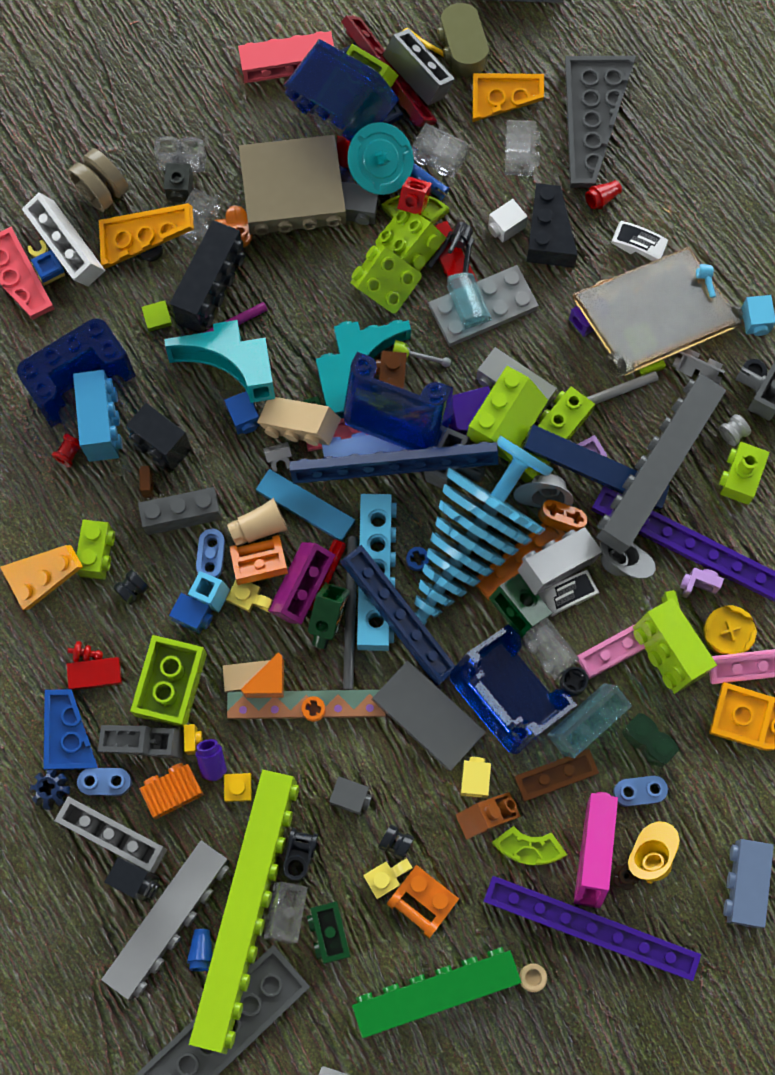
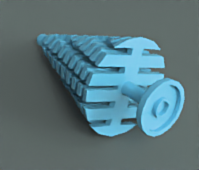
[414,435,553,626]

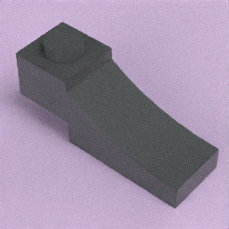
[98,725,184,759]

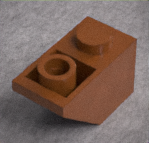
[456,792,521,840]

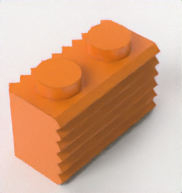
[139,763,204,819]

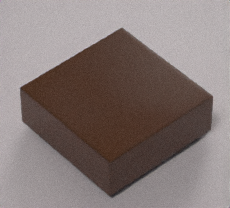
[139,466,154,498]

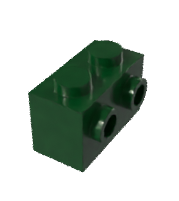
[307,901,351,964]

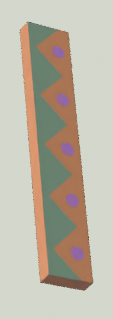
[227,690,386,719]

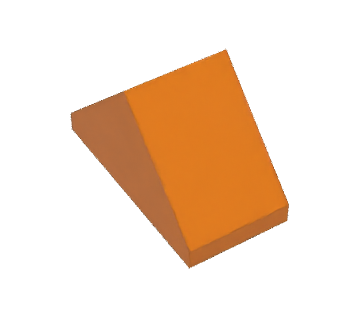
[241,652,284,698]

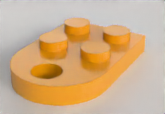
[709,682,775,751]

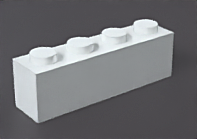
[22,193,106,287]

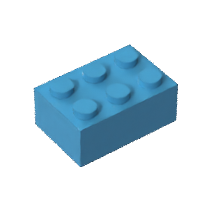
[73,370,122,462]

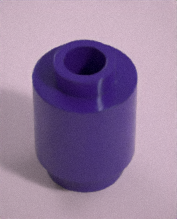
[195,739,227,781]

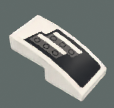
[611,221,668,263]
[539,570,599,617]

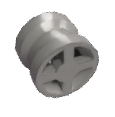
[719,414,751,446]

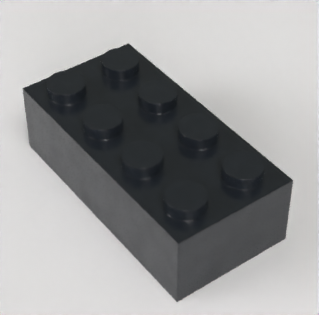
[169,220,246,333]

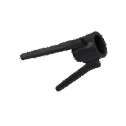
[428,222,474,286]

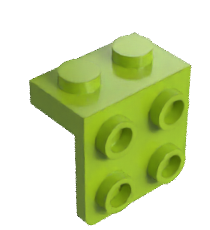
[375,210,446,272]
[350,242,422,313]

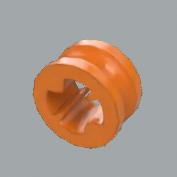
[301,696,326,722]

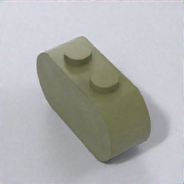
[437,3,489,77]

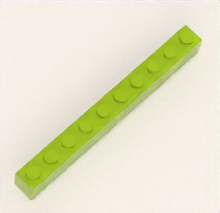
[189,769,299,1054]

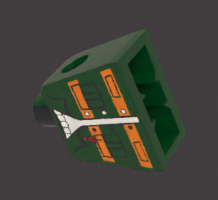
[308,583,350,649]

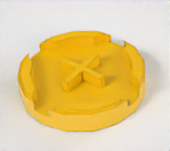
[703,605,757,655]

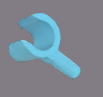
[696,264,716,298]

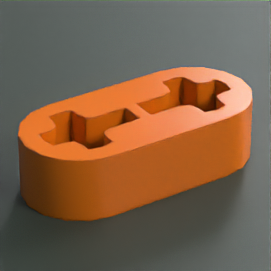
[538,500,587,532]

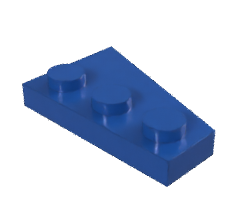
[44,689,98,771]

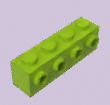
[507,386,595,483]

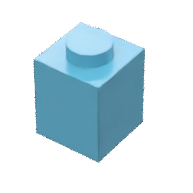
[741,295,775,336]
[188,571,230,613]

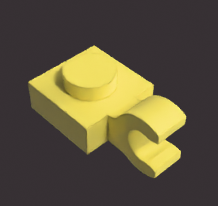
[226,580,273,613]
[363,858,413,899]

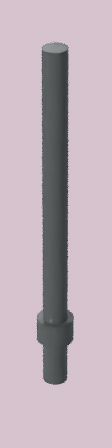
[343,536,358,690]

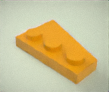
[472,73,544,122]
[0,545,83,610]

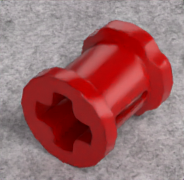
[51,434,82,467]

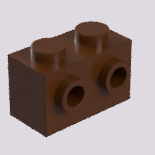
[373,351,407,410]

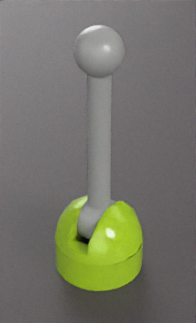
[393,340,451,367]

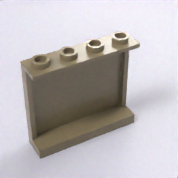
[239,135,346,235]

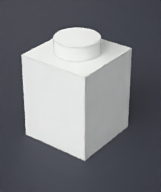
[488,199,528,243]

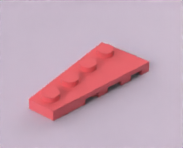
[0,227,55,320]

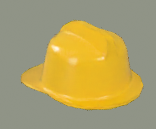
[628,821,680,884]

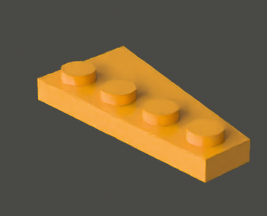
[99,203,194,269]

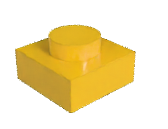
[184,724,203,755]
[224,773,252,802]

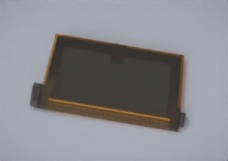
[572,247,743,378]

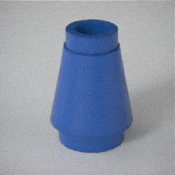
[187,929,213,972]

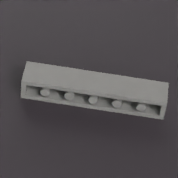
[101,840,230,1000]

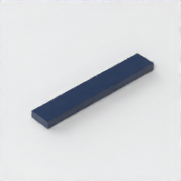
[522,425,670,510]
[340,545,458,686]

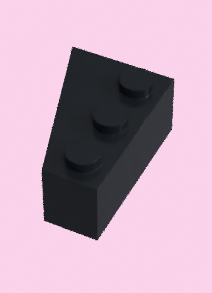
[526,183,578,268]

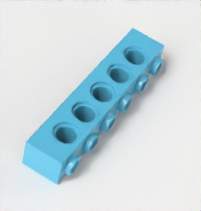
[357,494,397,651]

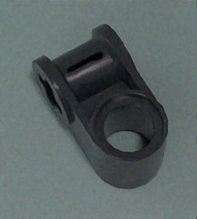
[283,827,319,883]

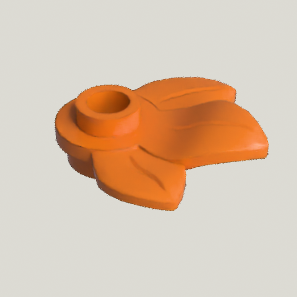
[215,205,253,247]

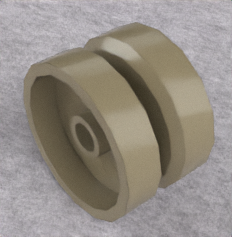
[67,148,129,212]

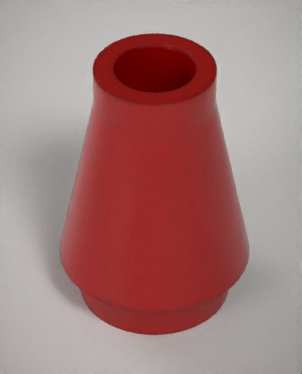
[585,180,622,209]

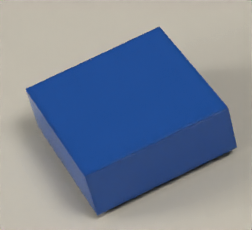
[31,250,65,283]

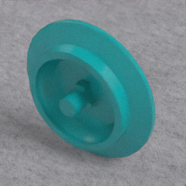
[348,122,414,195]

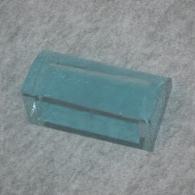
[447,272,492,330]

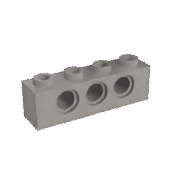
[54,796,168,874]

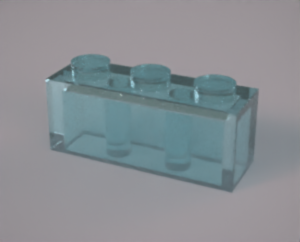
[547,683,632,758]

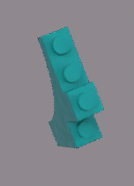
[164,320,275,403]
[316,320,411,419]

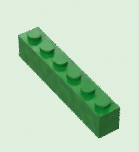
[352,947,522,1038]

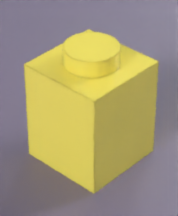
[460,757,491,799]

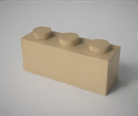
[257,397,341,446]

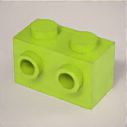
[76,520,115,580]

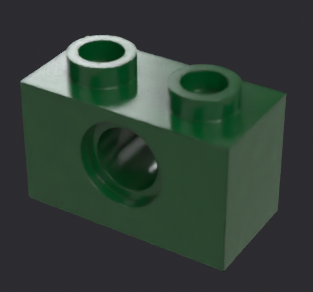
[489,574,552,638]

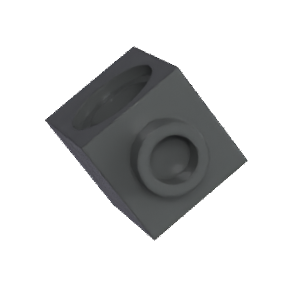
[329,776,372,815]

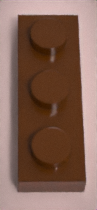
[514,748,599,802]

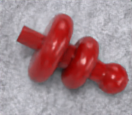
[67,641,103,662]

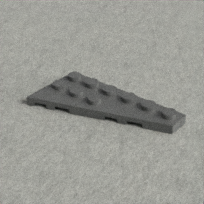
[565,55,636,188]

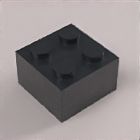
[126,403,192,472]

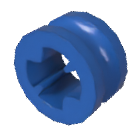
[406,547,429,571]

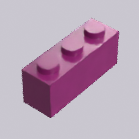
[268,542,335,624]

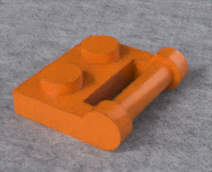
[229,535,288,585]
[387,865,459,939]

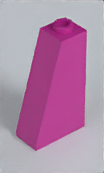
[573,792,618,908]

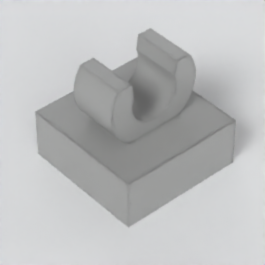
[263,442,292,472]

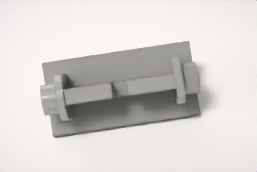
[672,348,725,385]

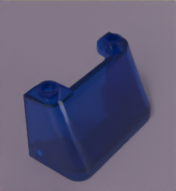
[343,352,453,450]
[450,624,577,754]

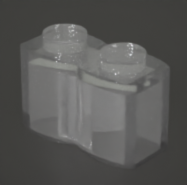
[154,136,207,173]

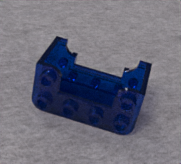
[283,39,399,142]
[17,318,136,428]

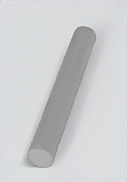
[587,371,658,404]

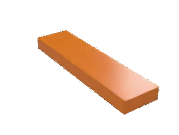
[475,523,566,601]

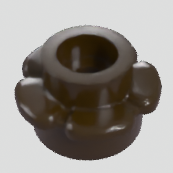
[613,863,640,890]

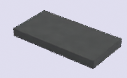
[371,660,485,772]

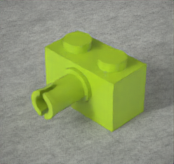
[718,442,770,505]

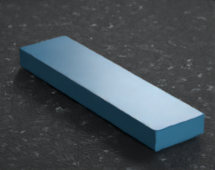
[256,469,355,542]

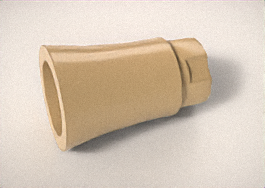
[227,498,288,546]

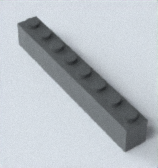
[596,374,726,555]

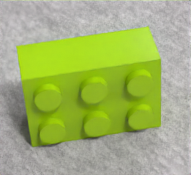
[633,598,717,694]
[130,635,207,729]

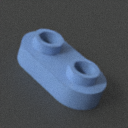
[196,529,225,578]
[77,768,132,796]
[613,776,668,807]

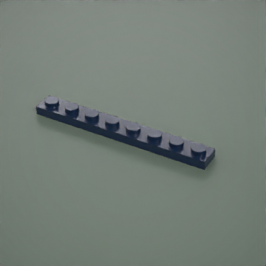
[290,442,499,484]

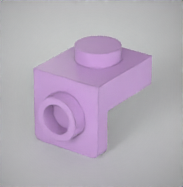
[680,568,724,598]

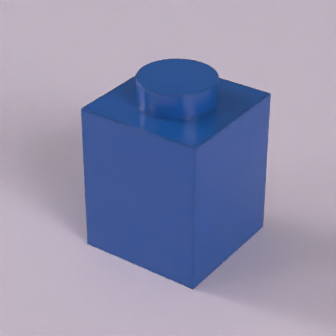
[224,391,260,434]
[169,593,213,634]

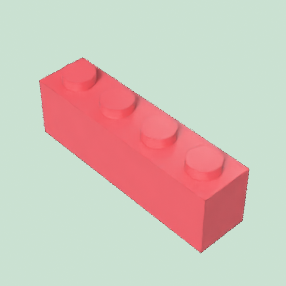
[238,31,337,83]

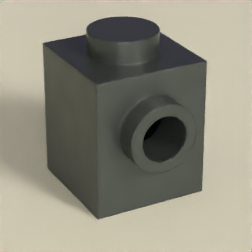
[164,163,193,203]

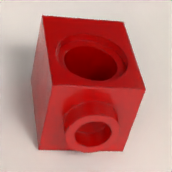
[397,177,432,215]

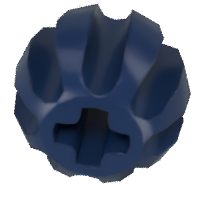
[29,770,70,810]

